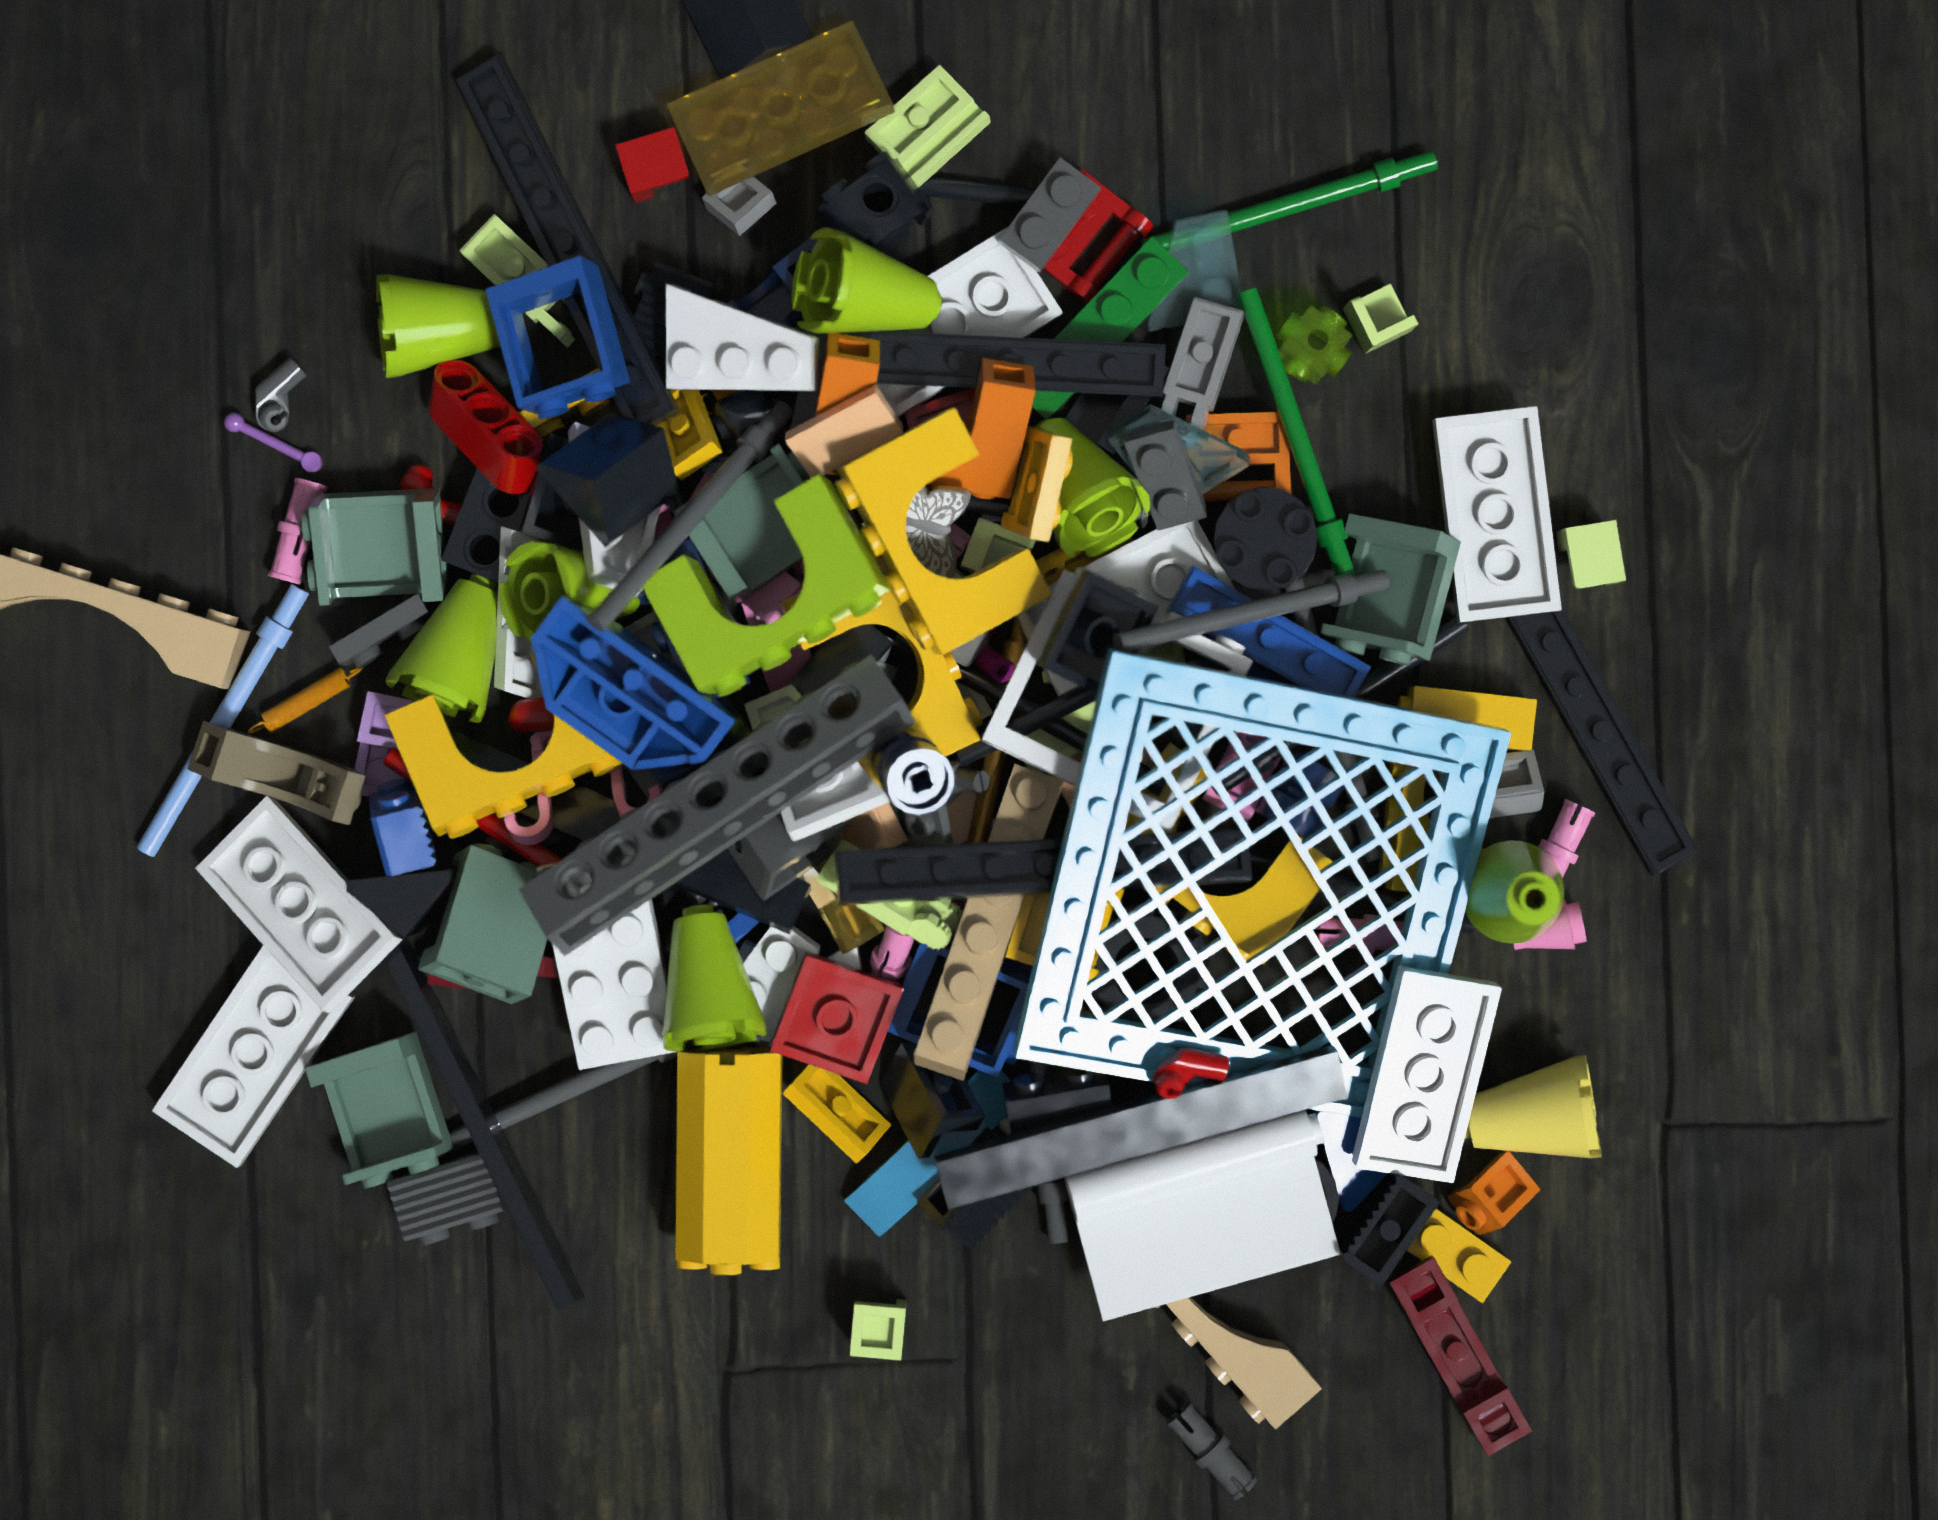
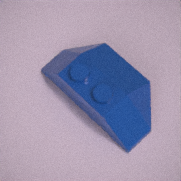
[531,595,736,770]

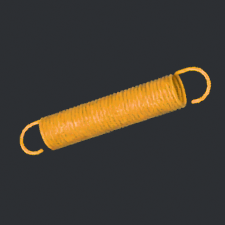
[248,667,363,733]

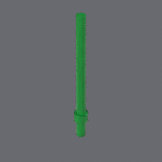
[1140,150,1438,252]
[1237,287,1356,576]

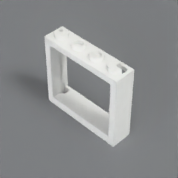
[981,567,1253,831]

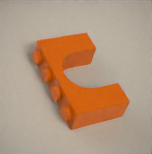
[812,333,1036,499]

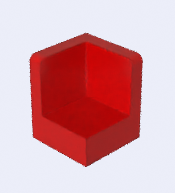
[616,127,689,203]

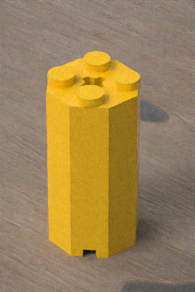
[675,1047,782,1275]

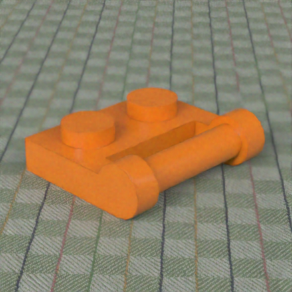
[1185,412,1291,502]

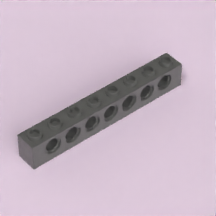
[518,654,916,956]

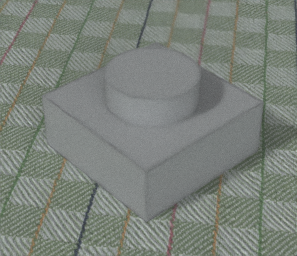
[702,165,776,236]

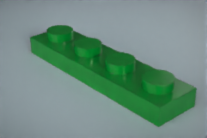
[1032,236,1190,419]

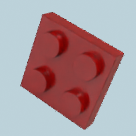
[769,951,904,1084]

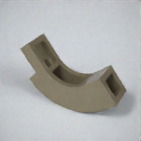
[187,721,365,825]

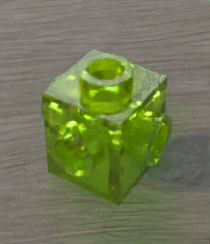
[1276,305,1352,384]

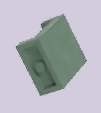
[674,444,810,604]
[302,488,449,606]
[1320,514,1461,665]
[418,843,548,1004]
[305,1031,454,1189]

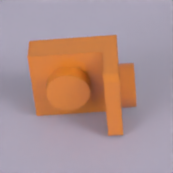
[1447,1151,1541,1235]

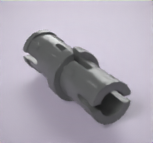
[1166,1401,1258,1501]

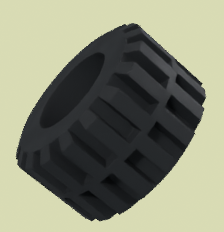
[1090,903,1210,1028]

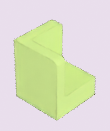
[1343,284,1418,354]
[960,517,1036,573]
[1556,520,1626,589]
[850,1299,907,1360]

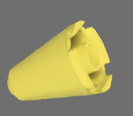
[1464,1055,1602,1158]

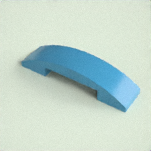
[844,1069,1012,1237]

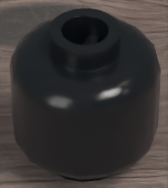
[710,390,782,455]

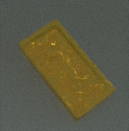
[667,20,895,196]

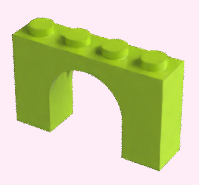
[643,474,891,697]

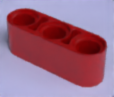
[428,360,543,494]

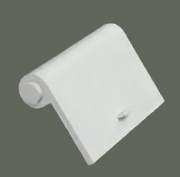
[1064,1110,1341,1321]

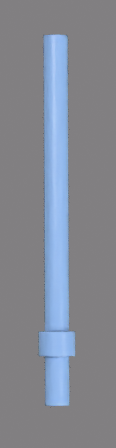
[136,583,309,857]

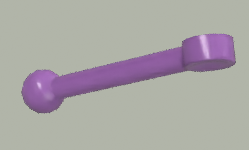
[224,412,323,473]

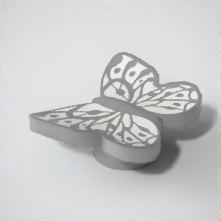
[906,486,971,579]

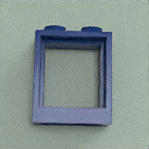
[485,256,631,418]
[888,935,1032,1078]

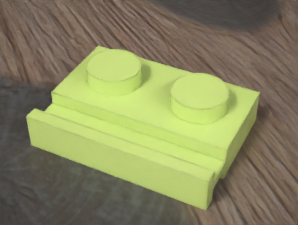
[864,64,991,188]

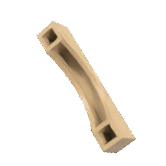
[0,547,250,689]
[914,764,1063,1081]
[1070,1207,1322,1430]

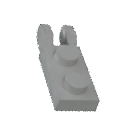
[1156,297,1244,448]

